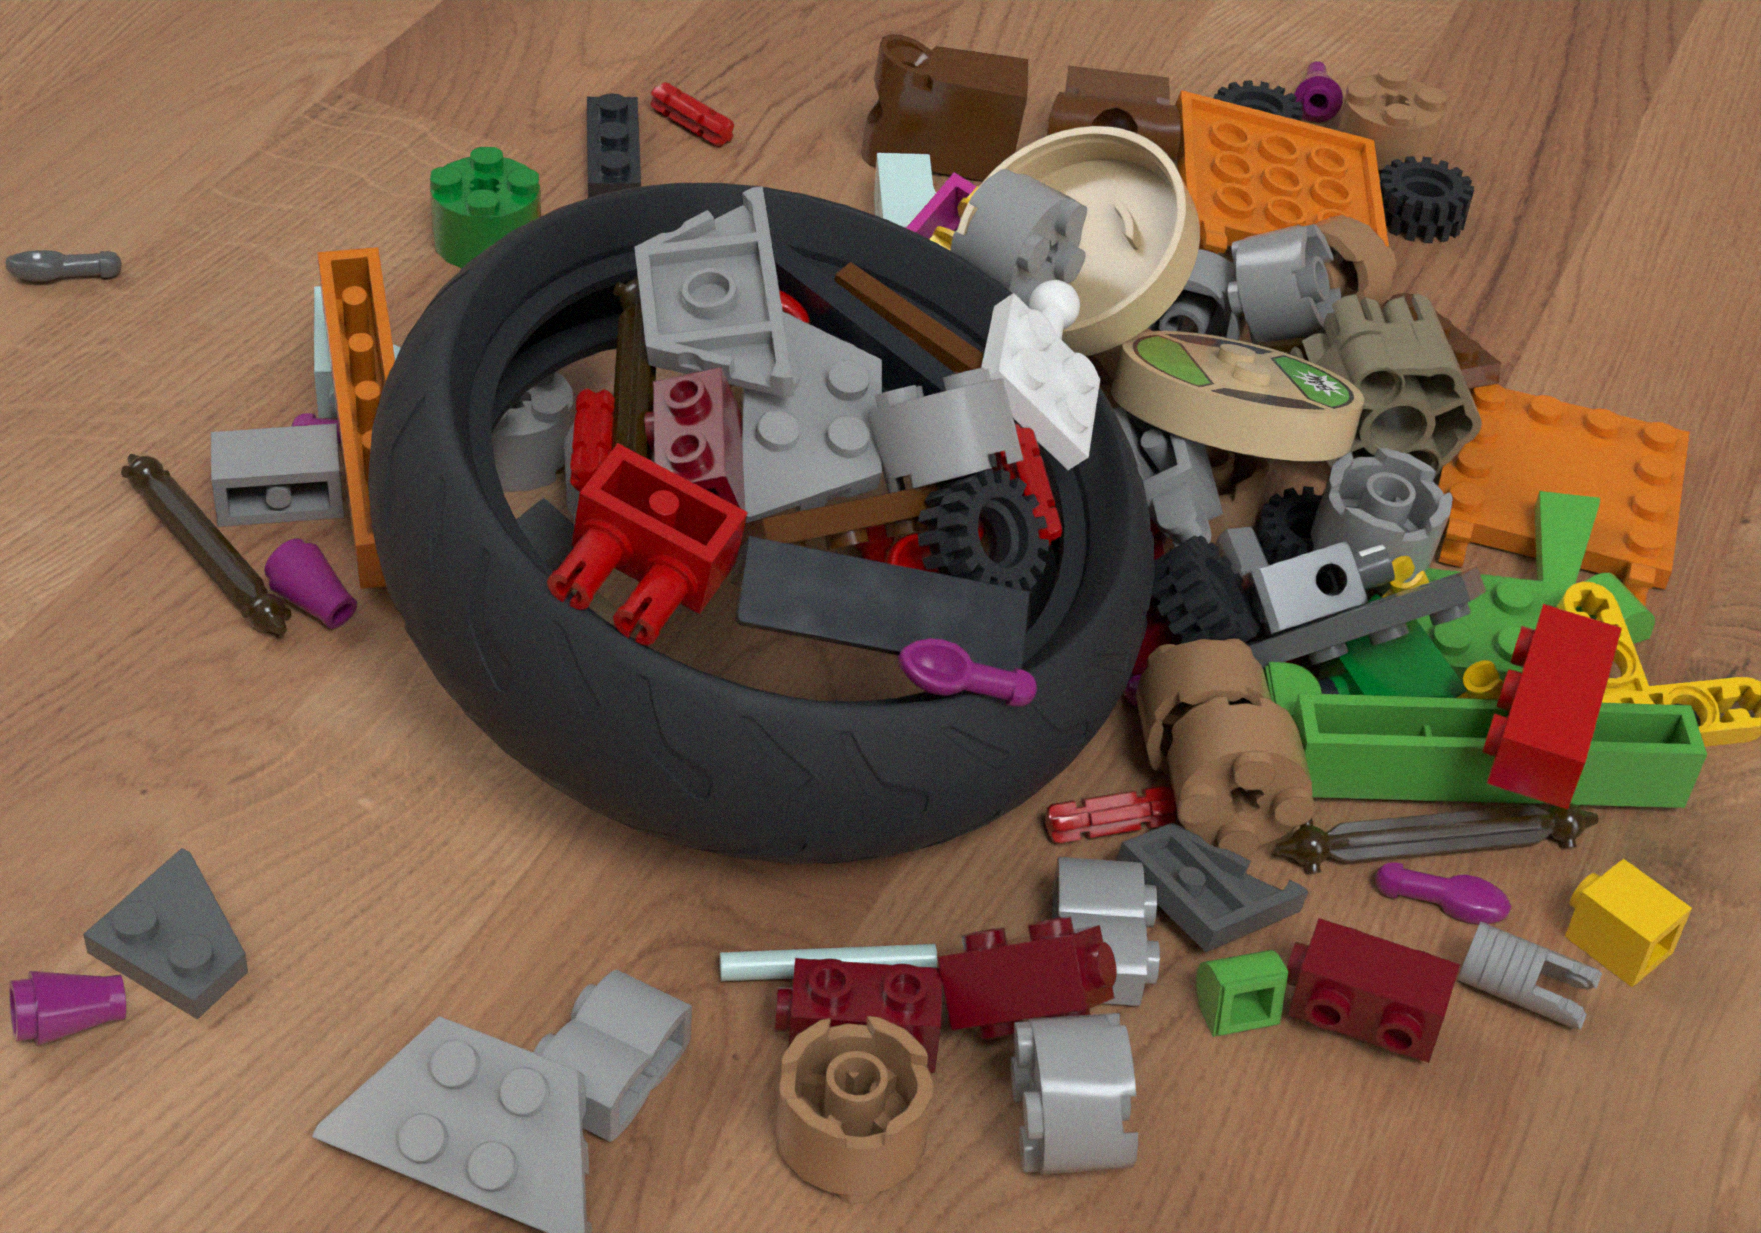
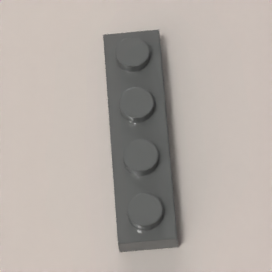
[1245,567,1486,671]

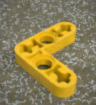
[1556,581,1761,747]

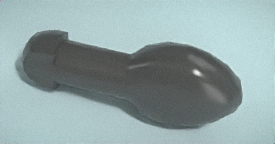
[5,250,122,282]

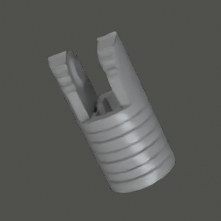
[1457,921,1602,1030]

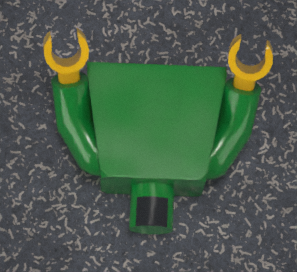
[1317,555,1503,699]

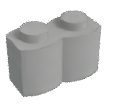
[1052,857,1160,1006]
[533,969,692,1142]

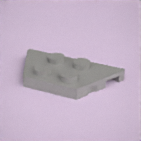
[635,186,795,397]
[741,311,882,523]
[312,1016,592,1233]

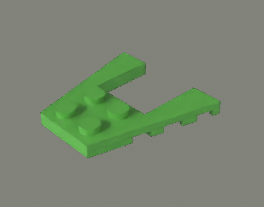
[1417,491,1600,684]

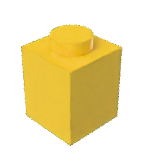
[1565,858,1692,987]

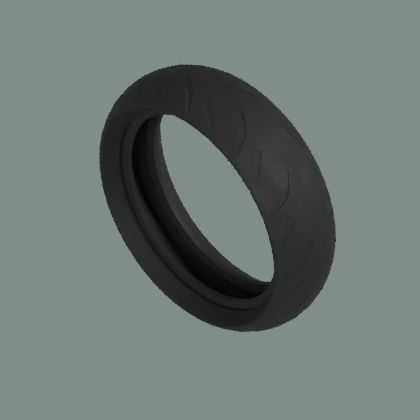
[368,183,1154,864]

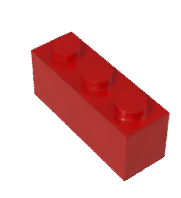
[1482,604,1622,810]

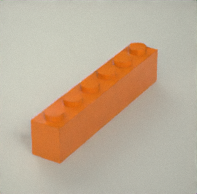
[317,247,395,589]

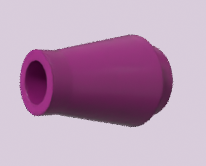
[264,538,357,629]
[9,971,126,1046]

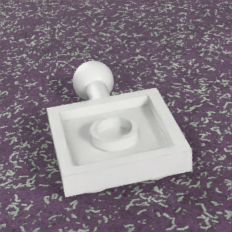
[981,280,1100,470]

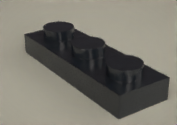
[587,93,641,198]

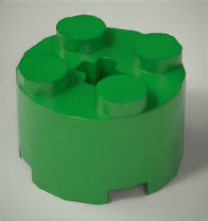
[430,147,541,268]

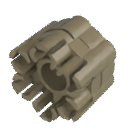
[1290,294,1482,478]

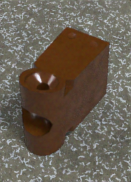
[861,34,1028,181]
[1047,66,1181,163]

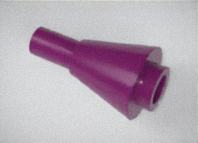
[1294,61,1343,123]

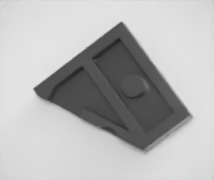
[1116,823,1308,952]
[83,848,248,1020]

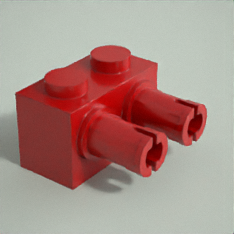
[547,443,748,646]

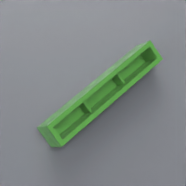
[1293,693,1707,808]

